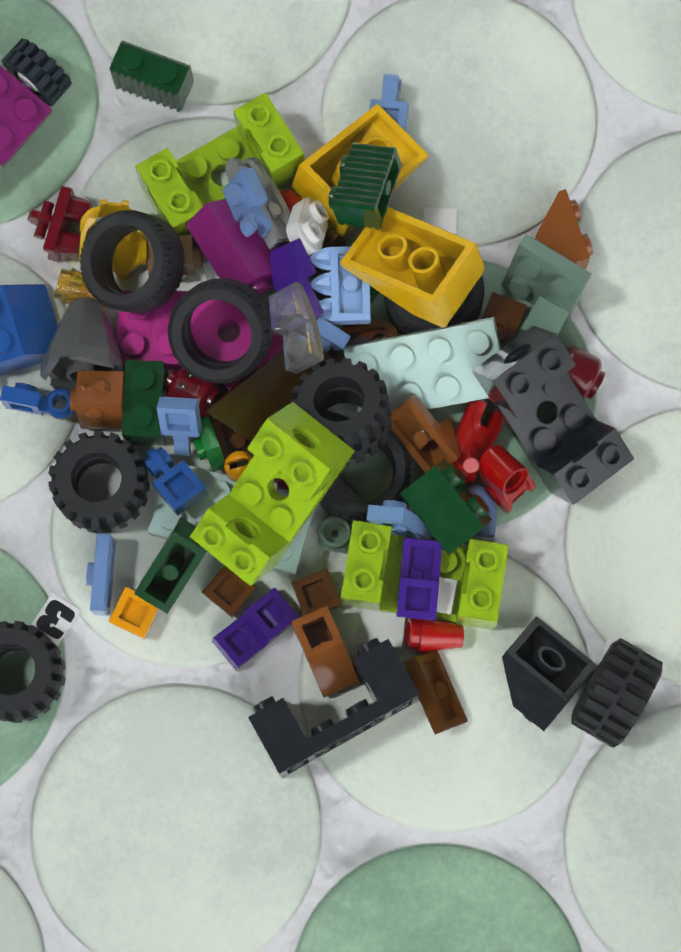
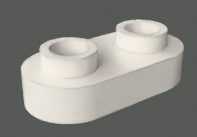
[286,197,329,256]

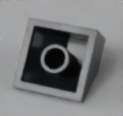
[502,616,597,731]

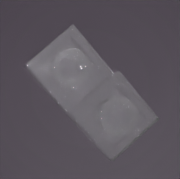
[268,282,324,374]

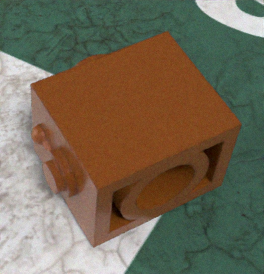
[70,370,125,430]

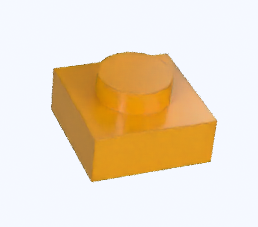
[108,587,159,640]

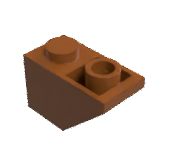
[534,189,593,269]
[291,606,359,698]

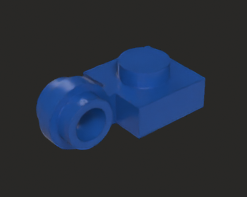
[0,383,75,420]
[142,447,208,516]

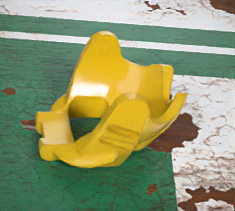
[79,199,147,282]

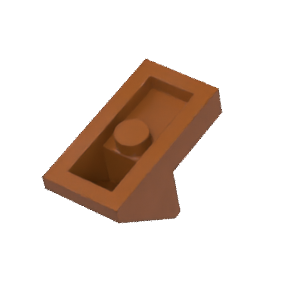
[391,394,461,473]

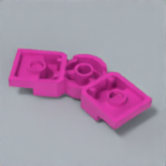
[116,290,288,393]

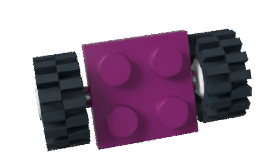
[0,38,72,168]

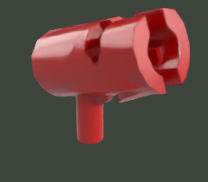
[453,400,503,484]

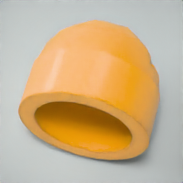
[224,451,252,483]

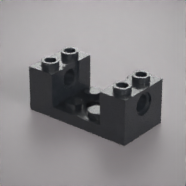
[472,325,634,505]
[248,638,420,778]

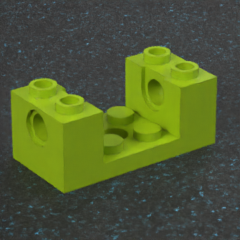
[135,92,305,238]
[190,402,355,586]
[341,520,509,630]

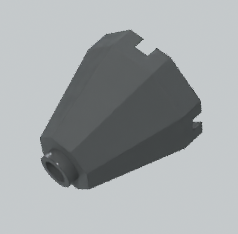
[40,297,124,391]

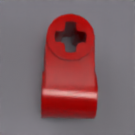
[478,445,536,513]

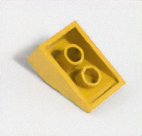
[291,103,429,237]
[340,207,485,329]

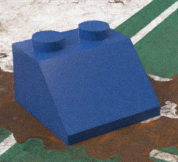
[0,284,58,376]

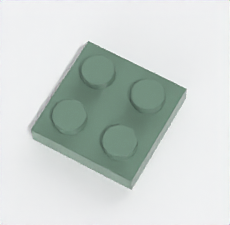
[501,234,592,324]

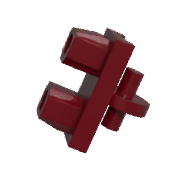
[27,186,94,262]

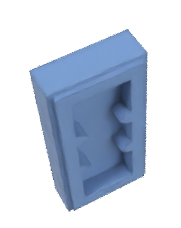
[86,533,116,616]

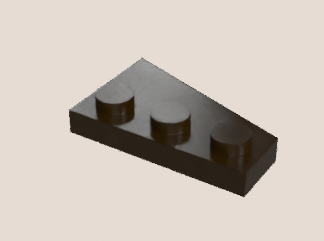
[203,335,331,442]

